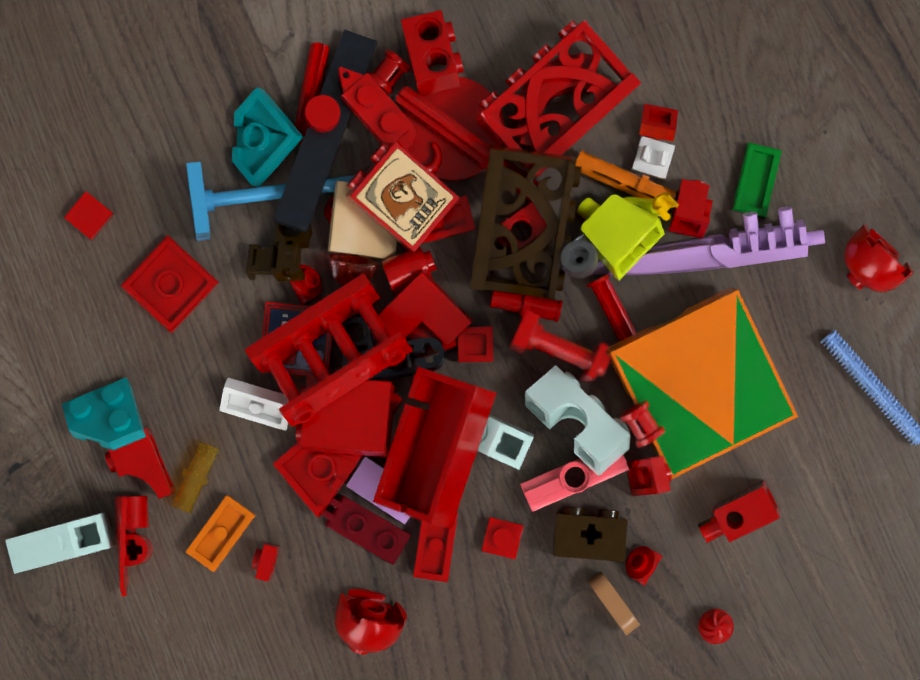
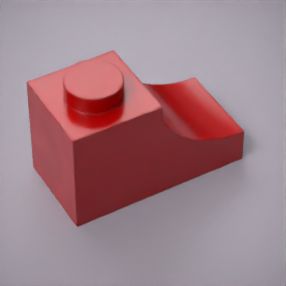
[105,428,176,499]

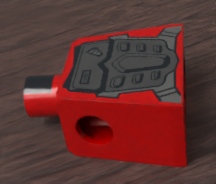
[698,480,780,543]

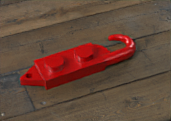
[338,67,442,174]

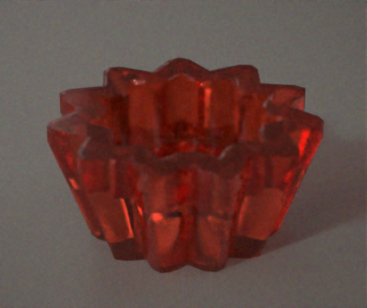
[329,253,379,285]

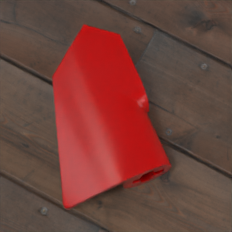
[115,496,153,597]

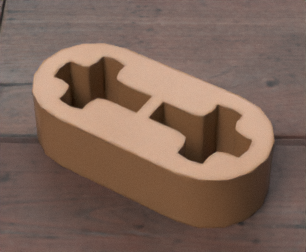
[587,571,641,636]

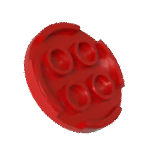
[403,77,504,181]

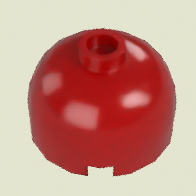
[844,224,914,293]
[335,588,407,655]

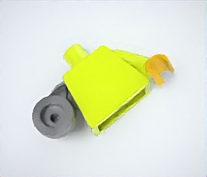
[561,192,679,281]

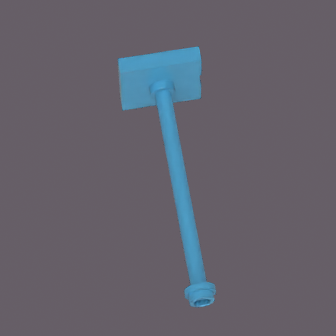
[186,161,354,241]

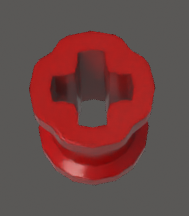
[368,49,411,96]
[620,400,665,448]

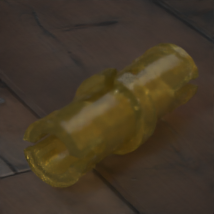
[171,441,220,514]

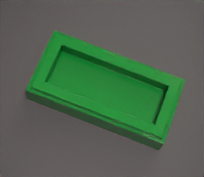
[731,142,782,219]

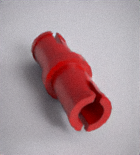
[489,291,563,322]

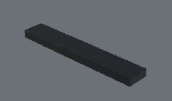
[273,29,377,234]

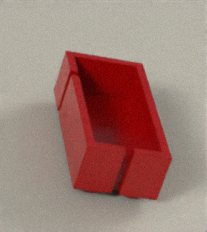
[373,367,496,528]

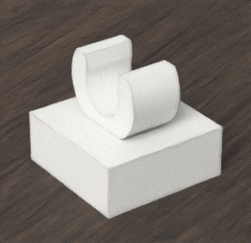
[631,136,675,180]

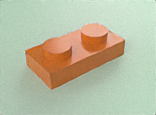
[186,495,256,573]

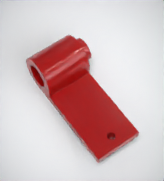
[381,246,457,358]

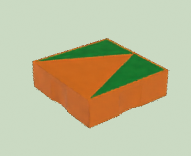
[606,287,798,479]

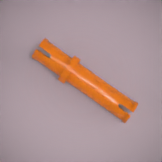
[576,150,677,212]

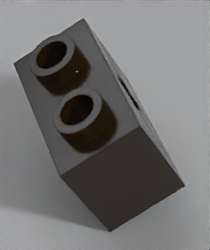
[553,507,628,562]

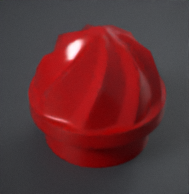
[698,609,734,644]

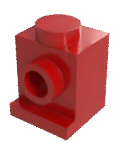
[669,179,713,239]

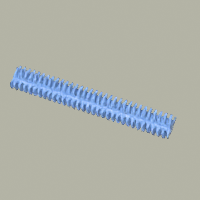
[820,330,920,447]

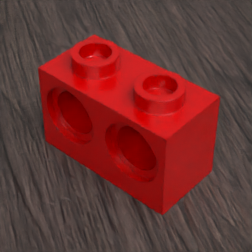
[401,10,464,96]

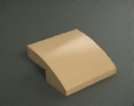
[328,181,397,260]

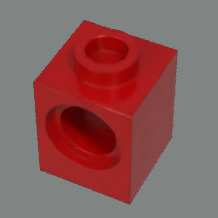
[496,202,547,254]

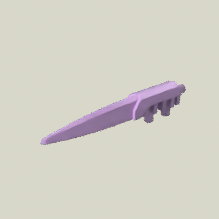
[562,206,825,275]

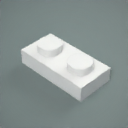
[219,377,289,431]

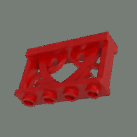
[477,19,641,178]

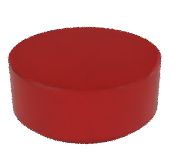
[305,95,340,132]

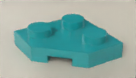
[232,87,304,187]
[62,377,146,450]

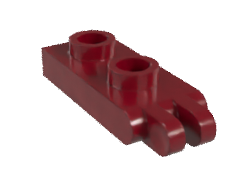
[321,495,411,565]

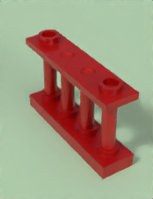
[244,273,413,427]
[509,310,611,383]

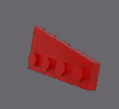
[273,380,403,518]

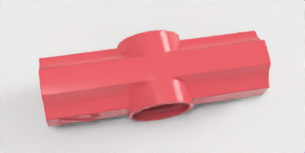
[520,455,629,512]

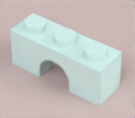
[525,365,630,476]

